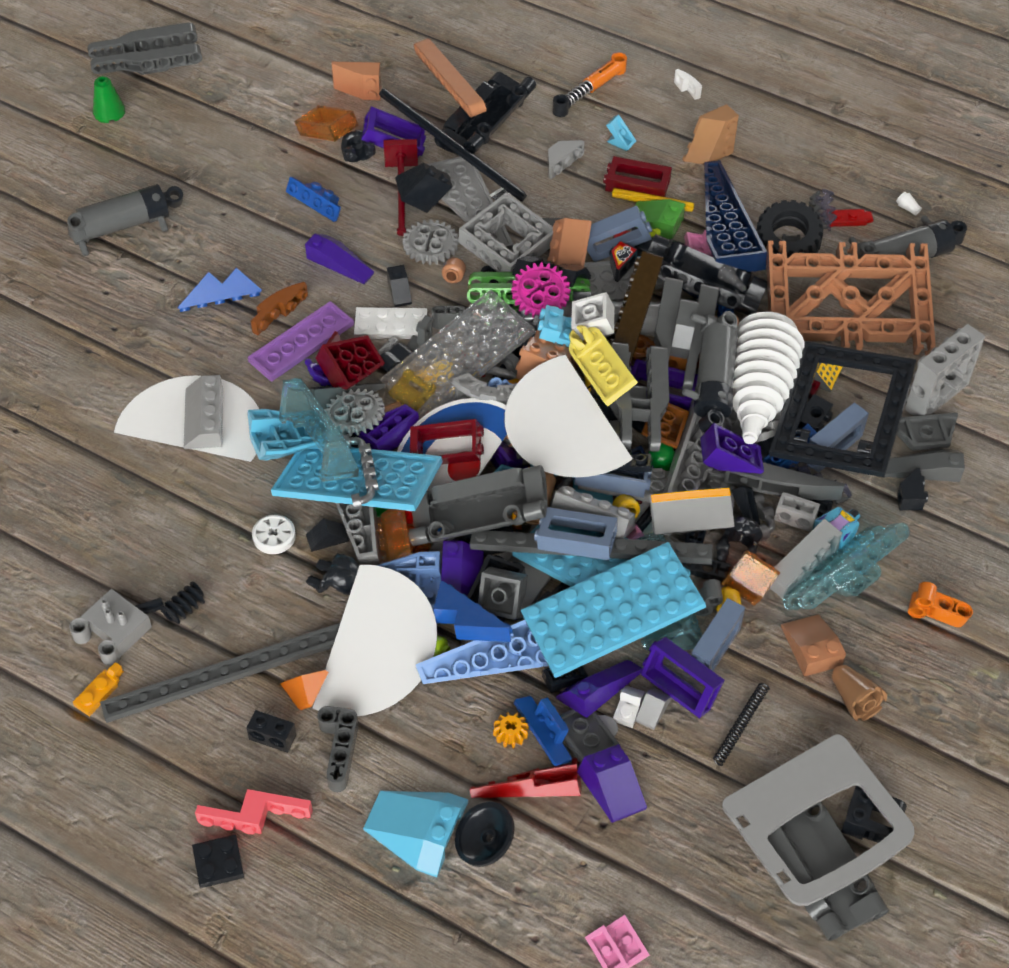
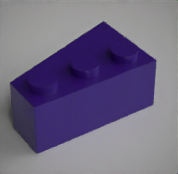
[355,404,420,451]

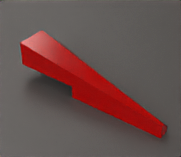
[469,758,582,798]

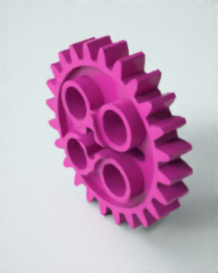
[511,262,571,318]

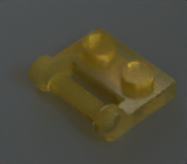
[388,369,436,411]

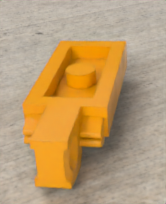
[73,662,124,717]

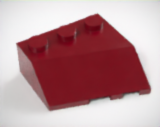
[315,335,385,390]

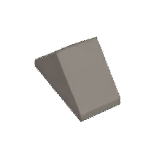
[635,688,672,730]

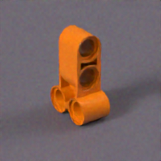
[908,582,973,628]

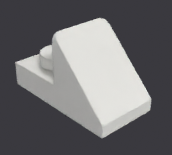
[613,686,646,728]

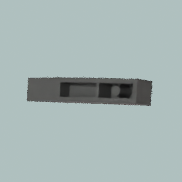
[724,463,845,500]

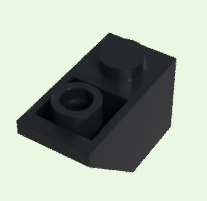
[897,468,928,511]

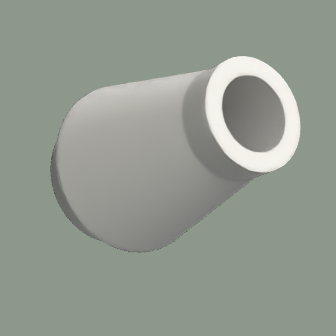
[896,192,922,216]

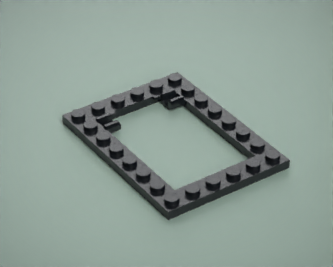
[769,341,916,478]

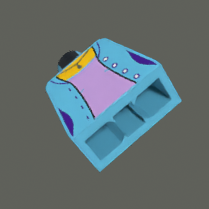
[812,507,860,554]

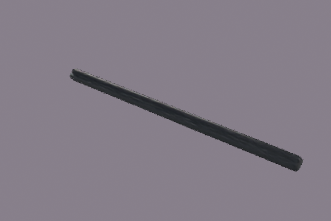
[379,88,527,202]

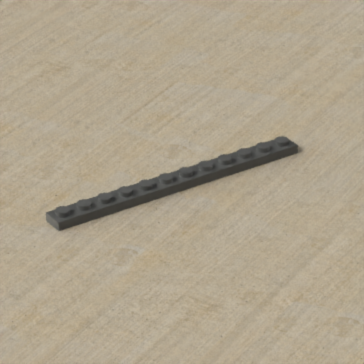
[470,530,713,565]
[100,623,340,723]

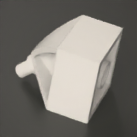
[571,292,614,341]

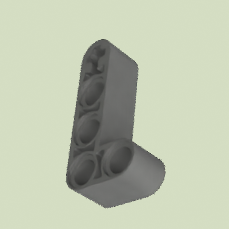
[317,706,358,793]

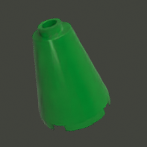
[92,76,125,123]

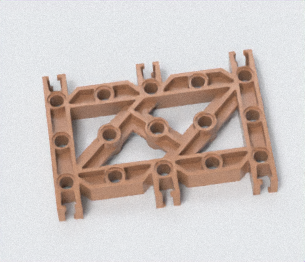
[766,241,936,355]

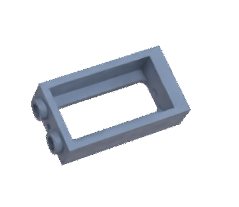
[587,206,652,262]
[806,402,869,473]
[574,469,652,498]
[534,507,617,560]
[691,598,745,671]

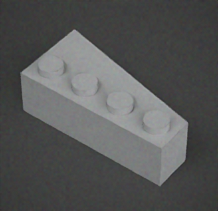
[336,503,381,566]
[765,518,842,599]

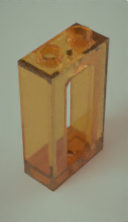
[294,105,359,142]

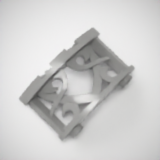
[452,373,517,405]

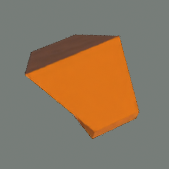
[280,670,329,710]

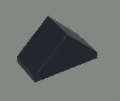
[306,518,349,552]

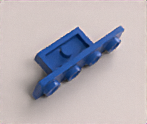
[286,177,341,222]
[513,696,572,766]

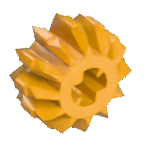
[493,712,529,749]

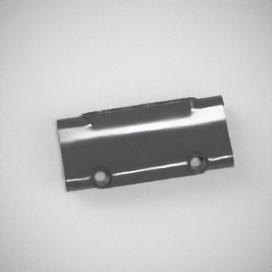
[768,802,889,941]

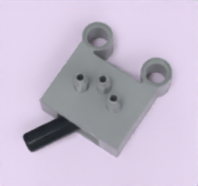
[69,589,164,666]

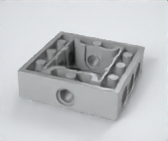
[458,192,553,281]
[905,324,985,416]

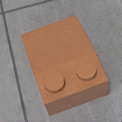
[332,61,382,100]
[781,614,846,677]

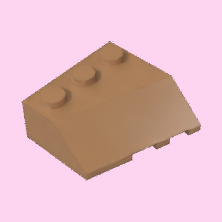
[682,104,739,164]

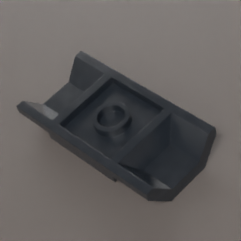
[512,255,591,288]

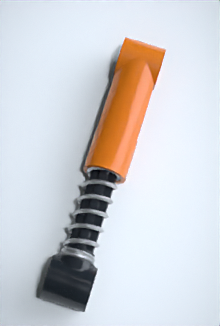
[553,52,627,117]

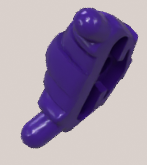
[304,358,332,387]

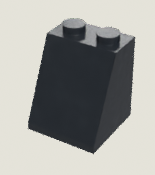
[395,162,453,213]

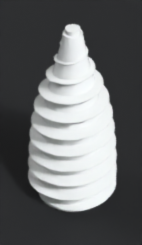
[733,312,804,444]

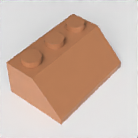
[547,218,592,267]

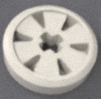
[252,514,296,554]

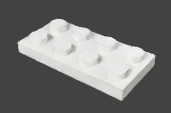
[354,307,427,339]

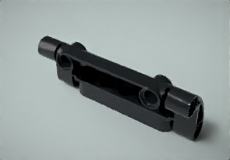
[434,72,536,154]
[647,234,767,315]

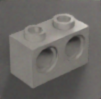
[774,492,820,532]

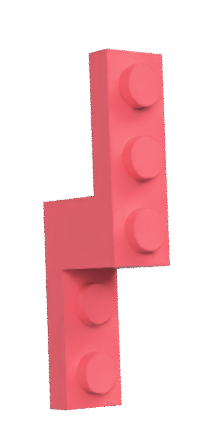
[195,789,313,834]

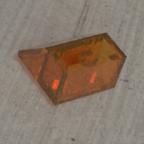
[721,550,780,606]

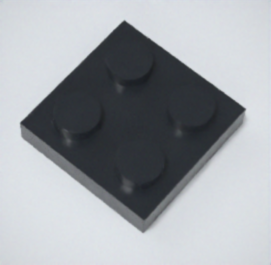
[192,834,244,889]

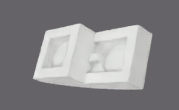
[674,69,702,100]

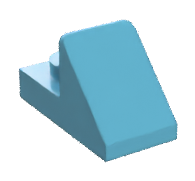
[606,114,636,151]

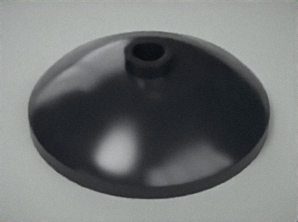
[455,802,515,867]

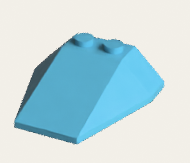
[247,409,335,460]
[363,791,469,877]

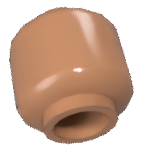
[442,258,466,283]

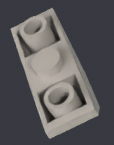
[547,140,584,179]

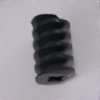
[160,581,205,624]

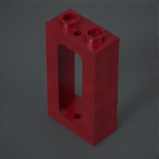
[603,156,672,197]
[410,419,484,465]

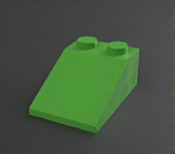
[635,199,686,239]

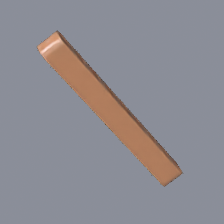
[414,38,486,118]

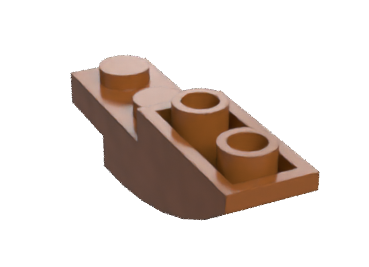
[251,282,308,335]

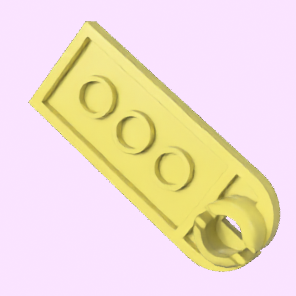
[569,325,638,406]

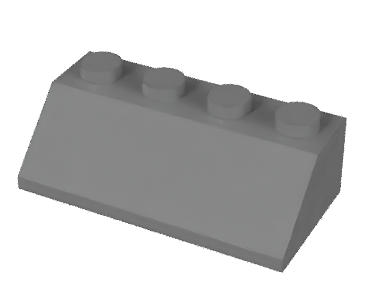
[184,375,223,449]
[551,486,636,539]

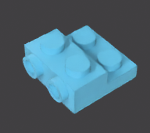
[537,305,572,347]

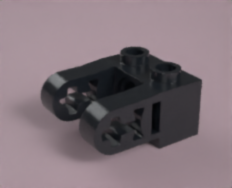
[841,786,907,843]

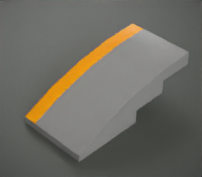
[649,488,734,535]

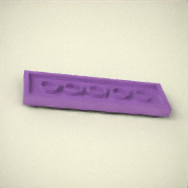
[248,301,354,382]

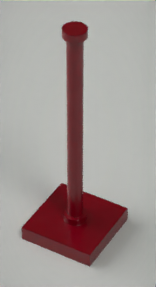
[384,139,418,236]

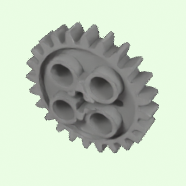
[403,219,458,265]
[324,388,385,437]

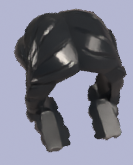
[341,130,376,162]
[716,516,763,571]
[306,553,359,595]

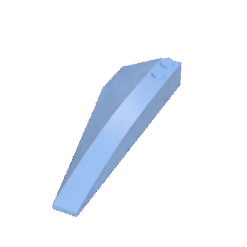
[415,620,548,684]

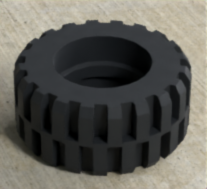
[756,200,824,266]

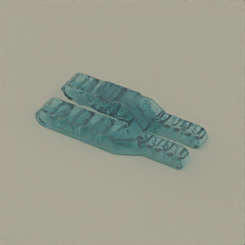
[783,523,910,610]

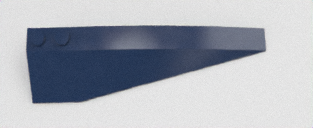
[704,160,767,272]

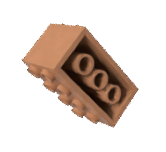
[516,330,579,380]

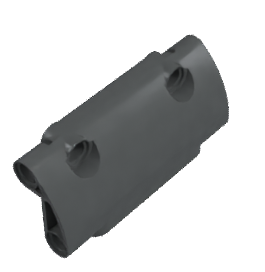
[408,465,548,546]

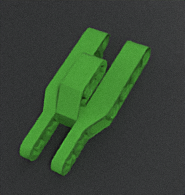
[467,272,591,313]

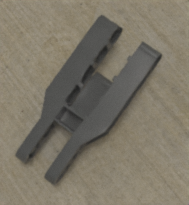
[88,23,202,75]
[653,277,719,390]
[610,342,669,452]

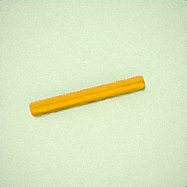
[612,188,694,212]

